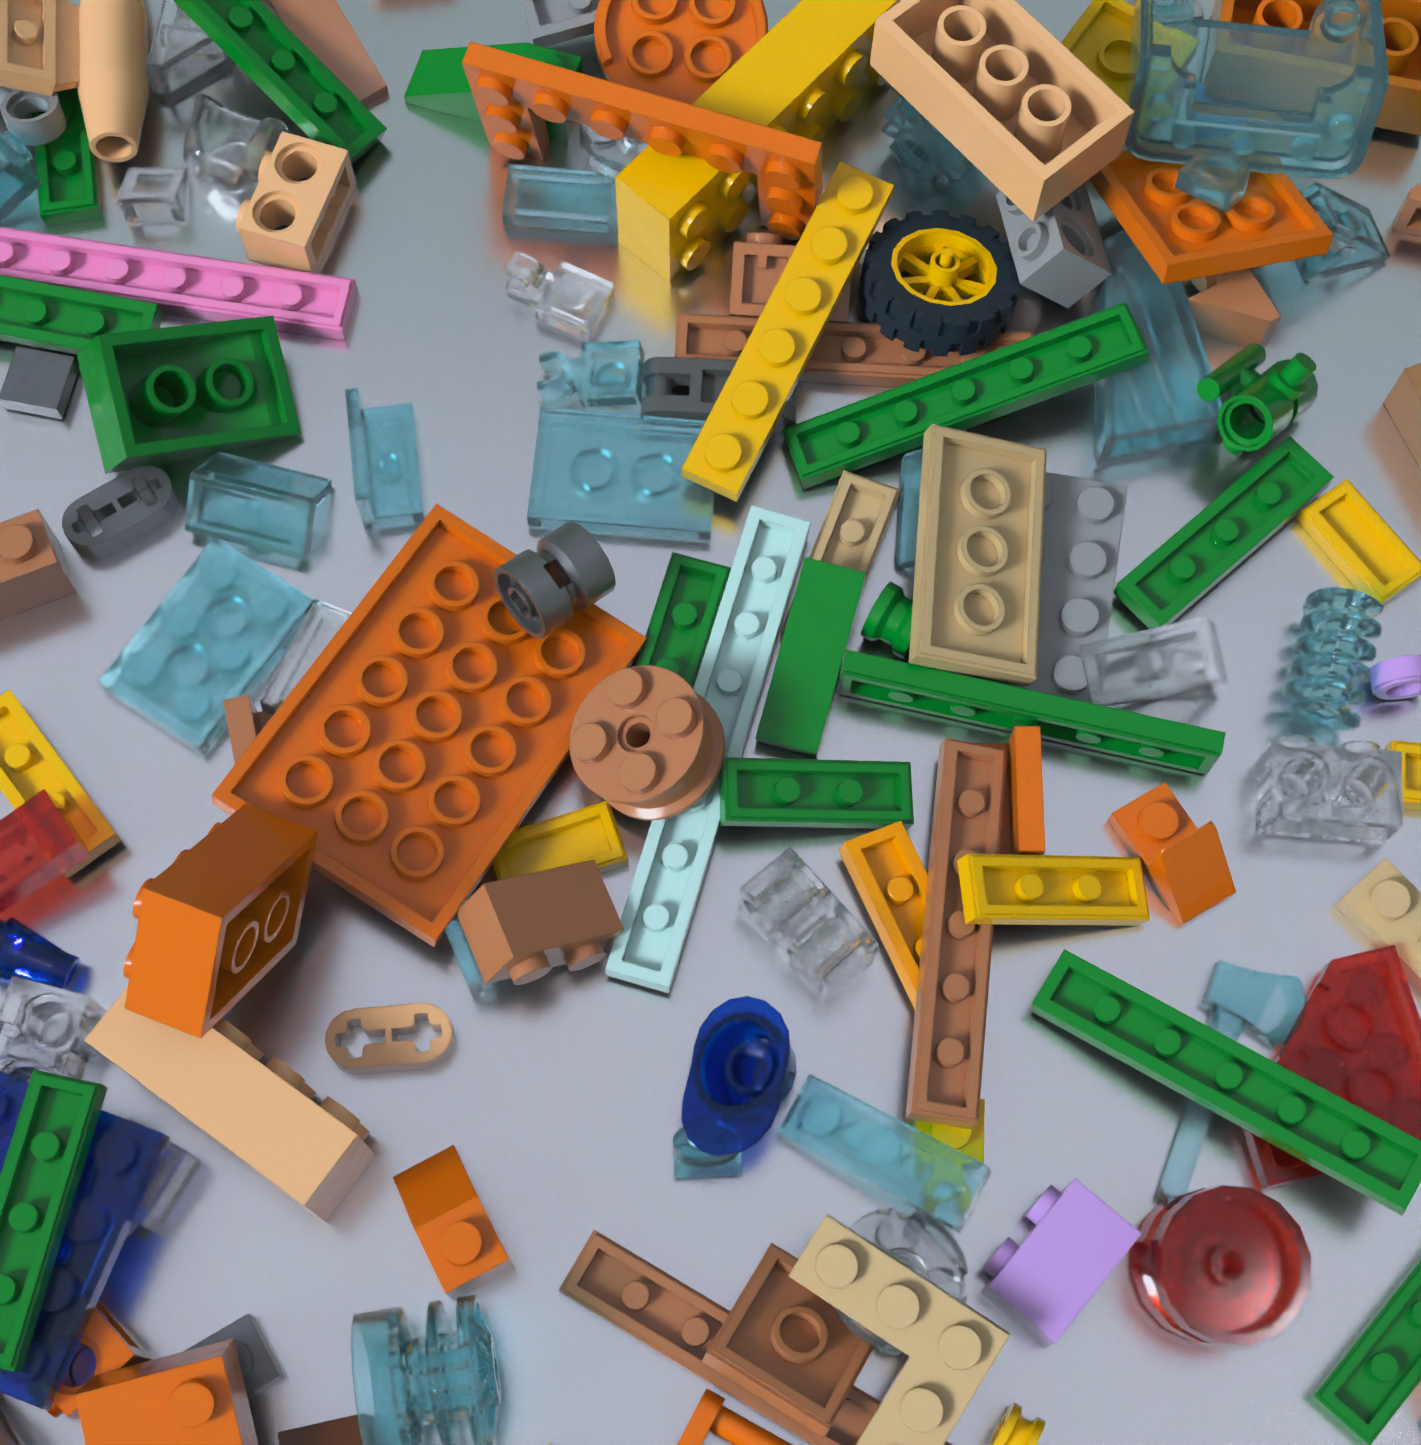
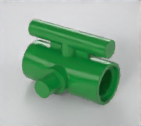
[1196,343,1318,455]

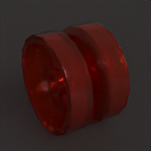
[1133,1185,1311,1346]

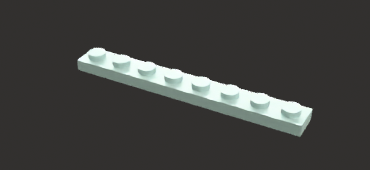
[605,505,811,993]

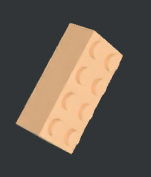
[870,0,1135,222]
[84,986,376,1223]

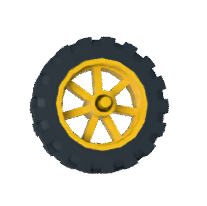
[859,210,1022,357]

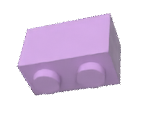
[981,1178,1142,1348]

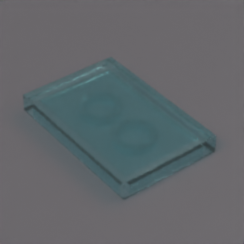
[527,407,715,541]

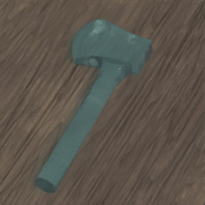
[1156,960,1306,1208]

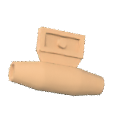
[0,0,149,162]

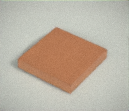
[701,1243,879,1438]

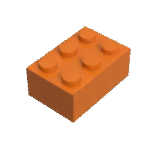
[123,804,318,1038]

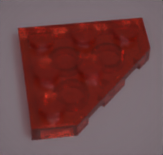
[1242,945,1421,1190]

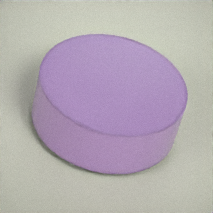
[1368,655,1421,700]

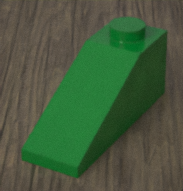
[404,42,583,145]

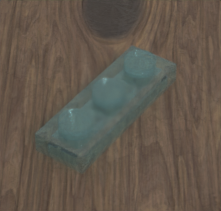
[777,1074,992,1233]

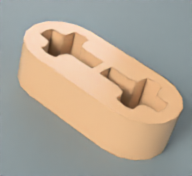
[325,1003,455,1074]

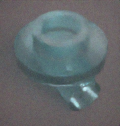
[673,1117,742,1178]

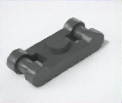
[640,357,799,433]

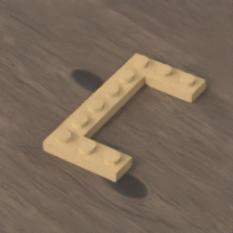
[788,1213,1010,1445]

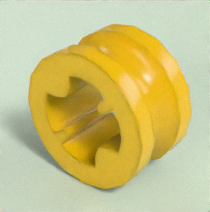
[988,1402,1045,1445]

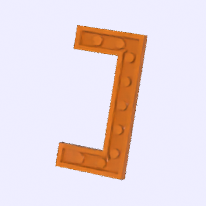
[462,41,823,240]

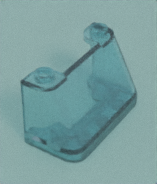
[1124,0,1389,179]

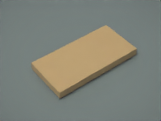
[909,424,1047,686]

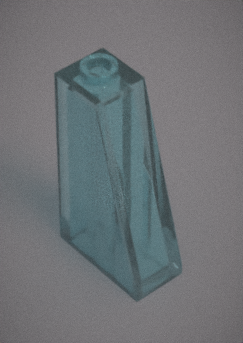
[1094,230,1222,465]

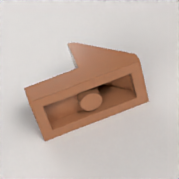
[1177,269,1281,347]

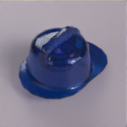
[681,996,797,1157]

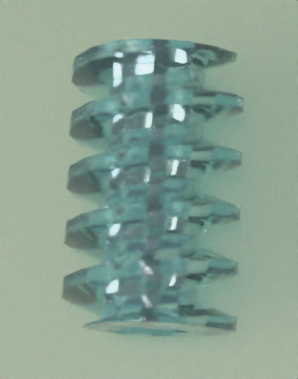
[1281,587,1384,731]

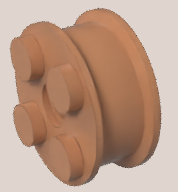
[569,665,725,821]

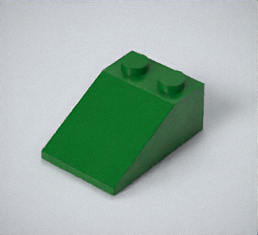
[77,316,301,474]

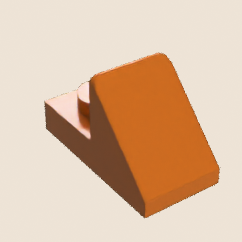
[1108,782,1236,927]

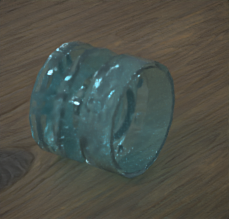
[351,1295,502,1445]

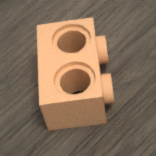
[236,131,356,273]

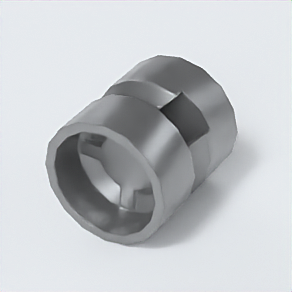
[494,521,616,639]

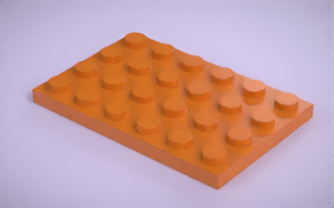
[211,504,647,947]

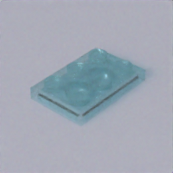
[98,537,318,755]

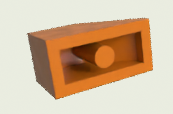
[393,1145,515,1301]

